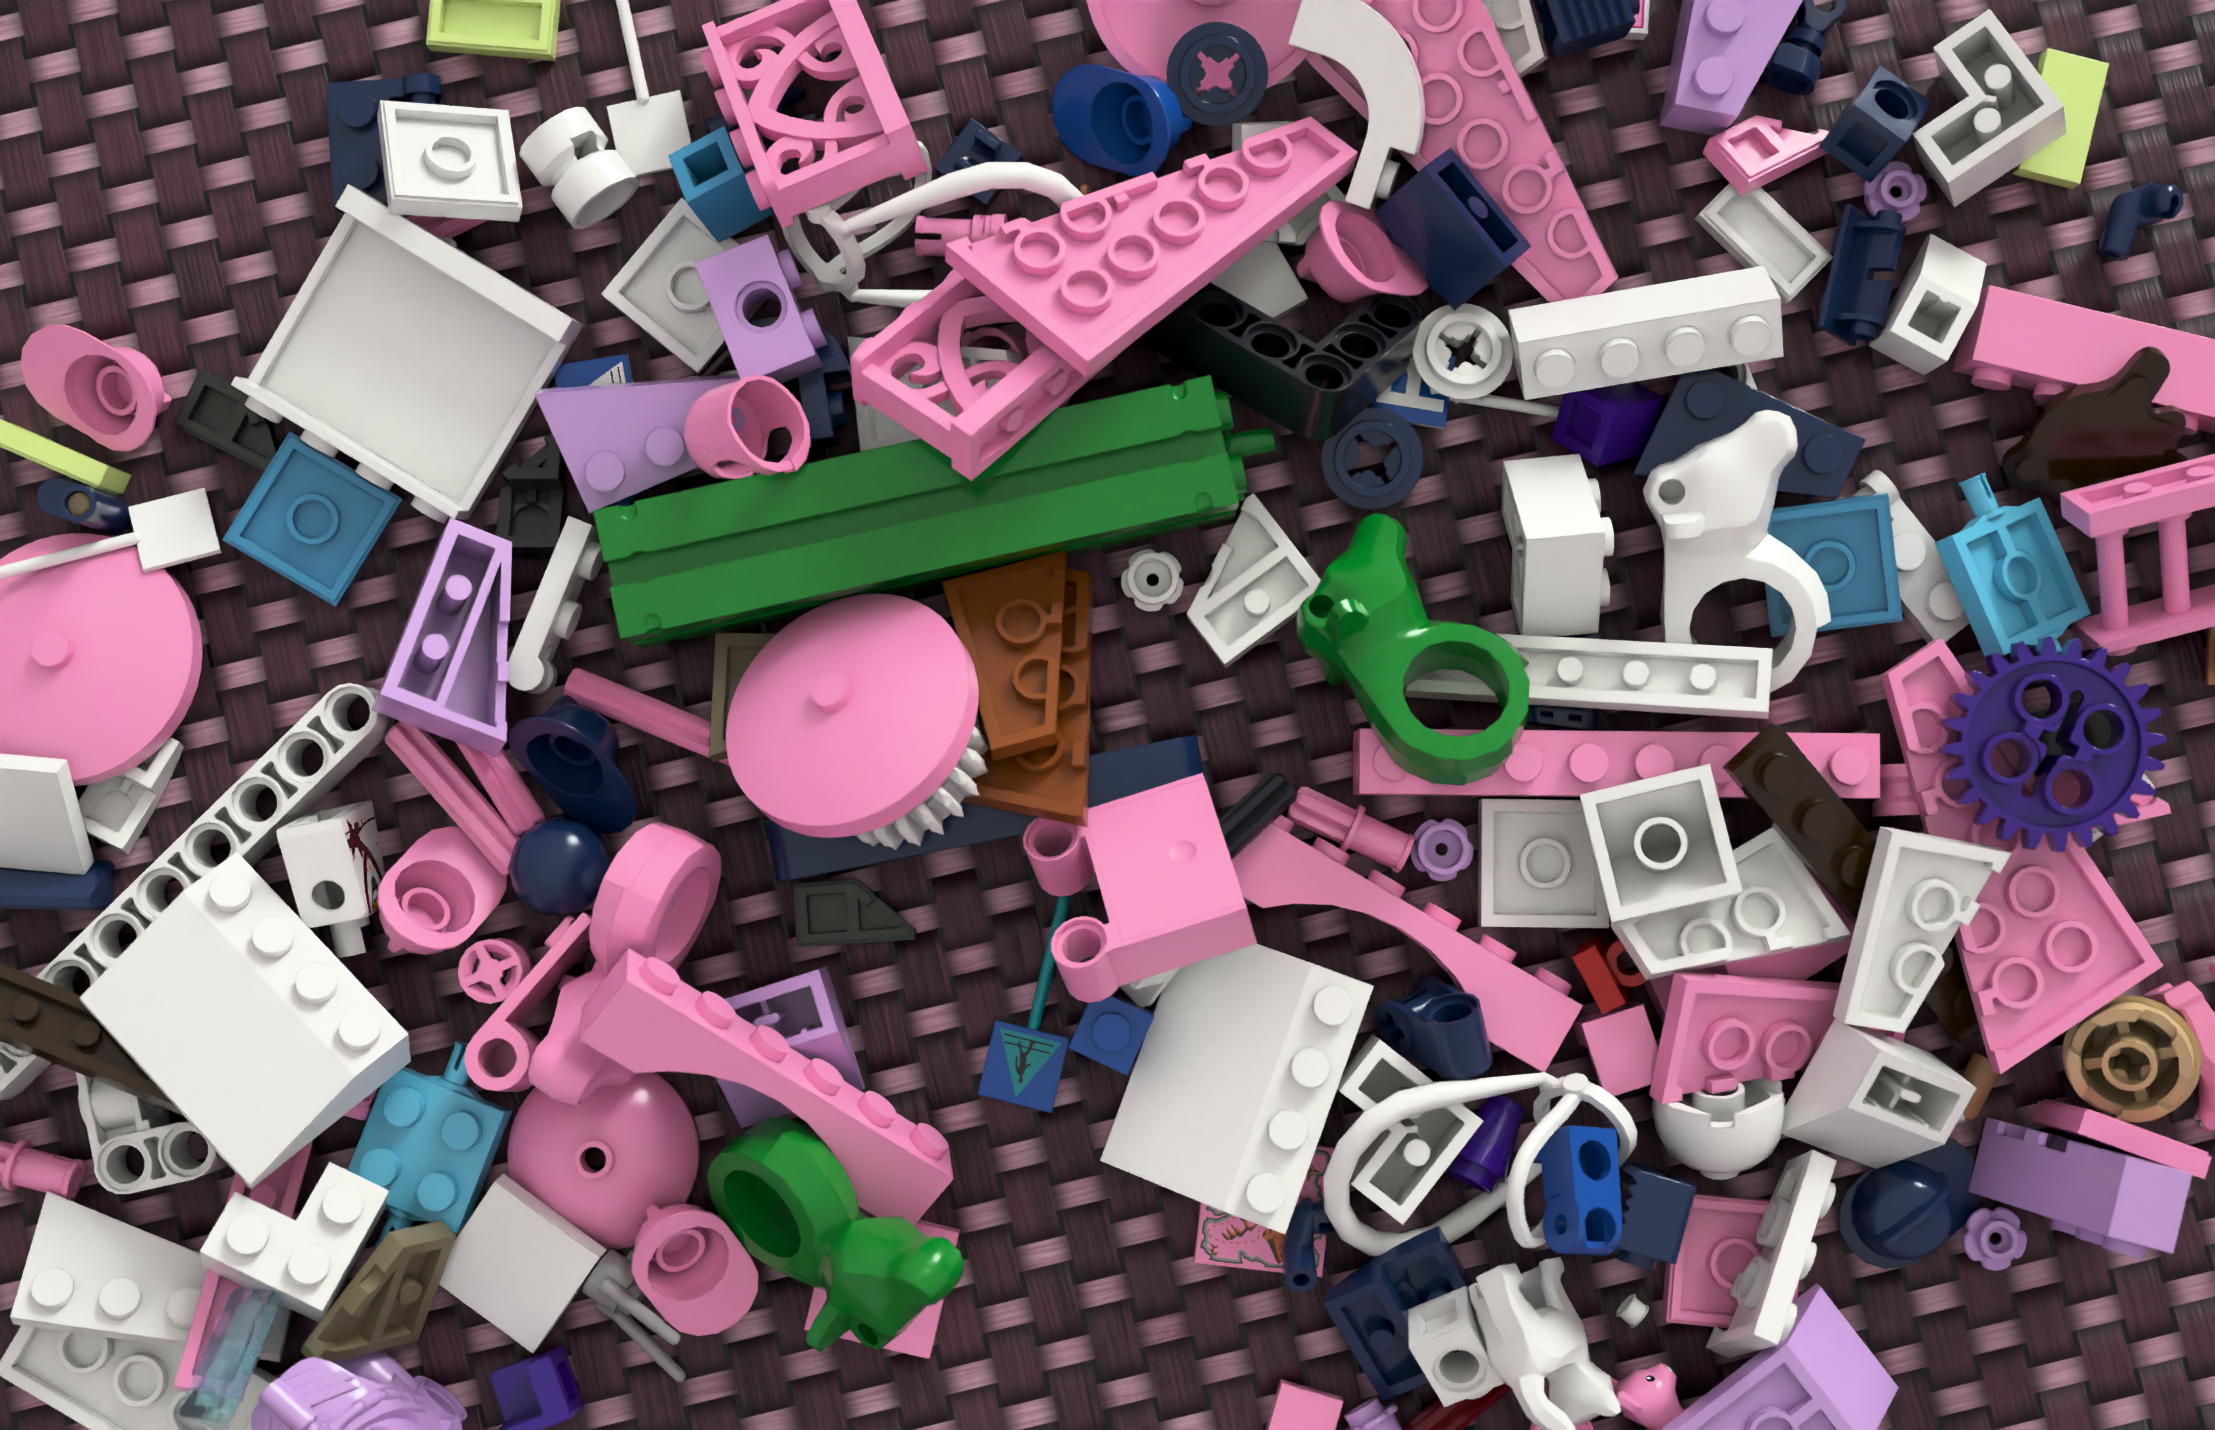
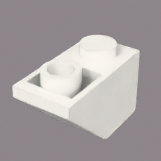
[1868,234,1987,376]

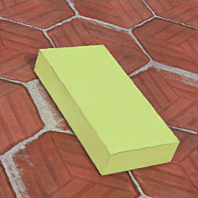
[426,0,561,61]
[2012,48,2109,189]
[0,419,132,496]

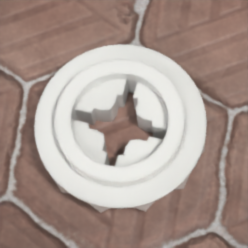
[1412,303,1513,404]

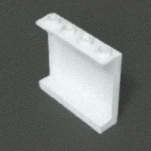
[231,184,584,524]

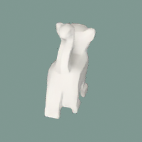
[1468,1257,1621,1430]

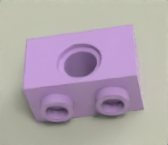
[694,234,827,384]

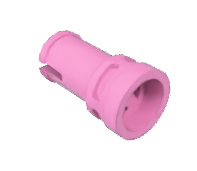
[915,214,1008,257]

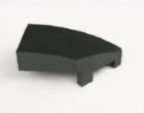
[496,432,567,558]

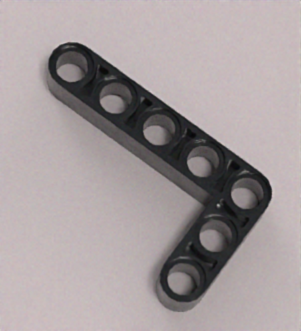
[1137,282,1422,441]

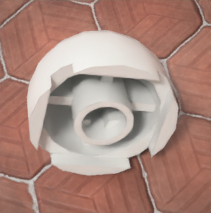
[1652,1078,1785,1180]

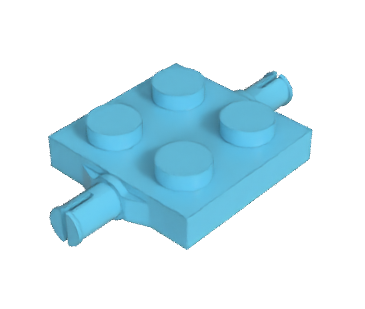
[1935,472,2091,659]
[348,1041,512,1248]

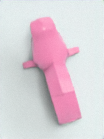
[528,822,721,1106]

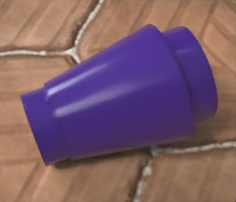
[1445,1095,1525,1194]

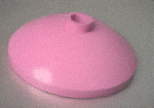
[507,1072,701,1251]

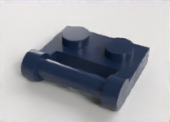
[326,73,442,213]

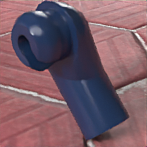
[2096,181,2184,261]

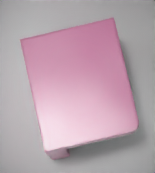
[1573,1001,1658,1096]

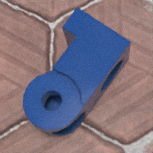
[1533,1125,1623,1256]

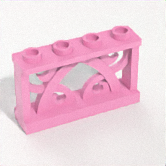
[699,0,929,229]
[850,218,1137,481]

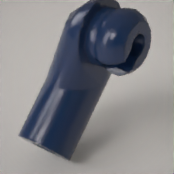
[1281,1197,1335,1292]

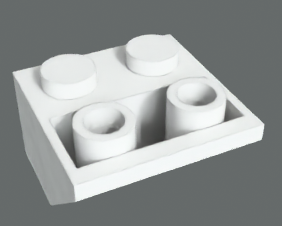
[1781,1018,1977,1169]

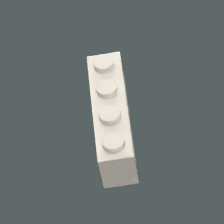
[1508,266,1784,400]

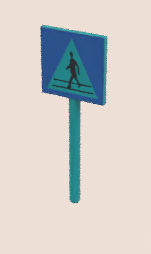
[978,895,1071,1113]

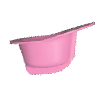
[1296,200,1429,303]
[20,325,172,451]
[378,826,507,955]
[631,1203,758,1336]

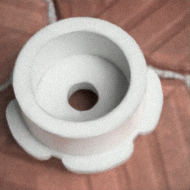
[1121,549,1184,612]

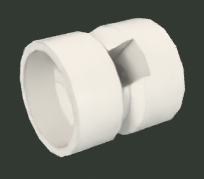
[519,107,639,229]

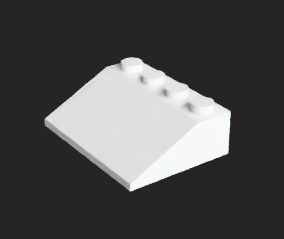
[79,852,411,1189]
[1100,943,1374,1234]

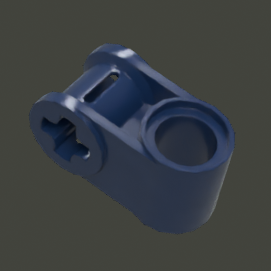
[1374,975,1493,1080]

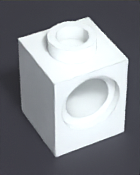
[1408,1286,1504,1407]

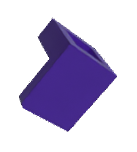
[1551,382,1664,467]
[490,1345,585,1430]

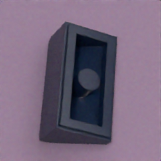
[0,860,115,911]

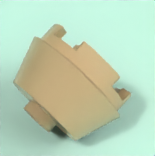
[2062,995,2202,1123]

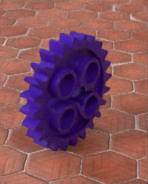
[1938,636,2167,852]

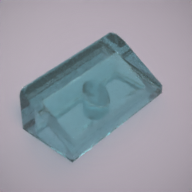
[179,1288,282,1430]

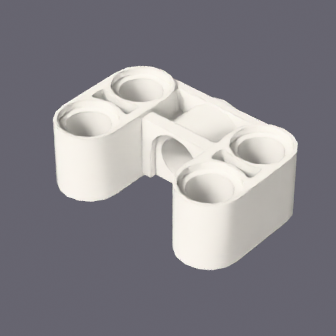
[76,1072,228,1194]

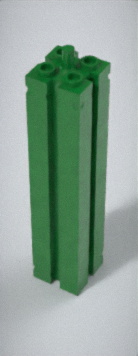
[593,375,1275,649]

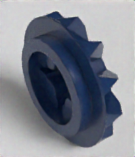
[1167,22,1268,126]
[1321,408,1423,509]

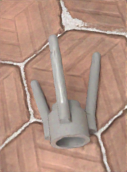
[582,1247,686,1382]

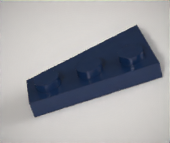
[1630,369,1866,499]

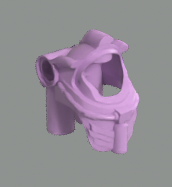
[251,1350,467,1430]

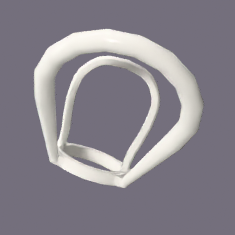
[782,141,1084,308]
[1323,1072,1637,1256]

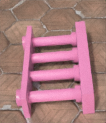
[2060,454,2215,656]

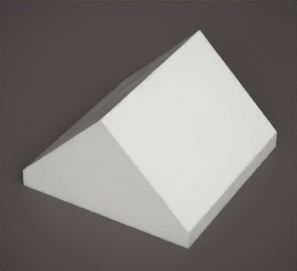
[1580,764,1743,923]

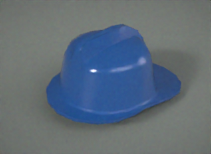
[1052,64,1192,177]

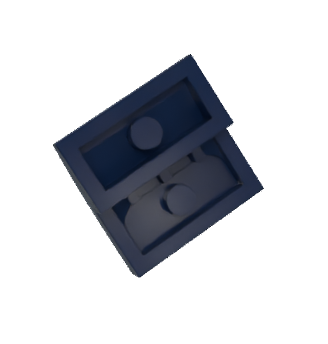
[1323,1226,1473,1402]

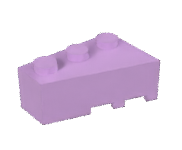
[1659,0,1803,136]
[534,374,744,513]
[372,517,512,757]
[1968,1117,2192,1259]

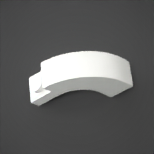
[1288,0,1425,209]

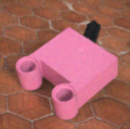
[1023,773,1297,1003]

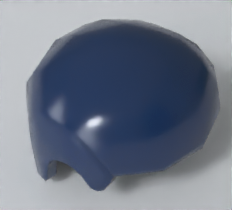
[508,816,611,917]

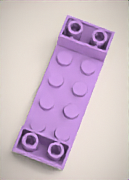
[1660,1283,1899,1430]

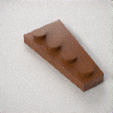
[963,568,1093,827]

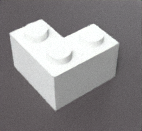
[1913,9,2067,207]
[1501,454,1614,637]
[1337,1034,1483,1225]
[199,1162,389,1322]

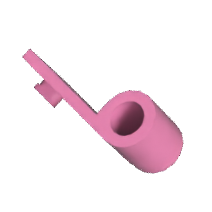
[464,912,592,1092]

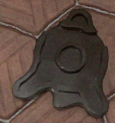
[2002,347,2189,503]

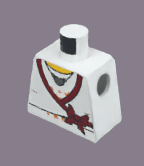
[276,800,385,957]

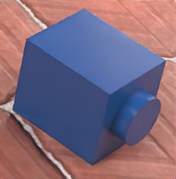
[1068,993,1155,1075]

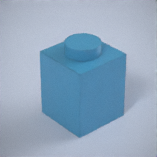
[668,126,774,243]

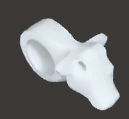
[1643,410,1831,693]

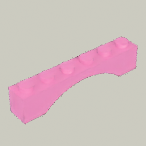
[1231,815,1583,1072]
[579,948,954,1226]

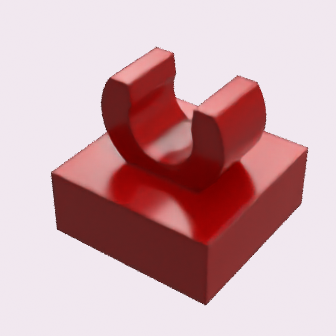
[1572,935,1647,1014]

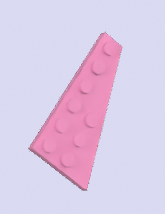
[1305,0,1619,303]
[945,116,1358,378]
[1880,638,2164,1074]

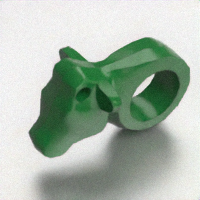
[1296,513,1530,786]
[707,1117,964,1352]

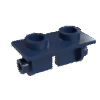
[1818,204,1906,346]

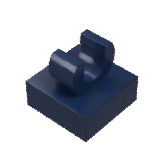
[935,118,1024,210]

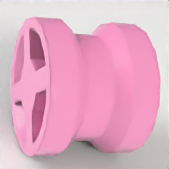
[1872,763,1920,817]
[458,938,533,1004]

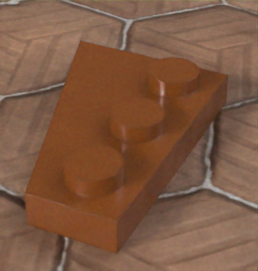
[942,550,1067,761]

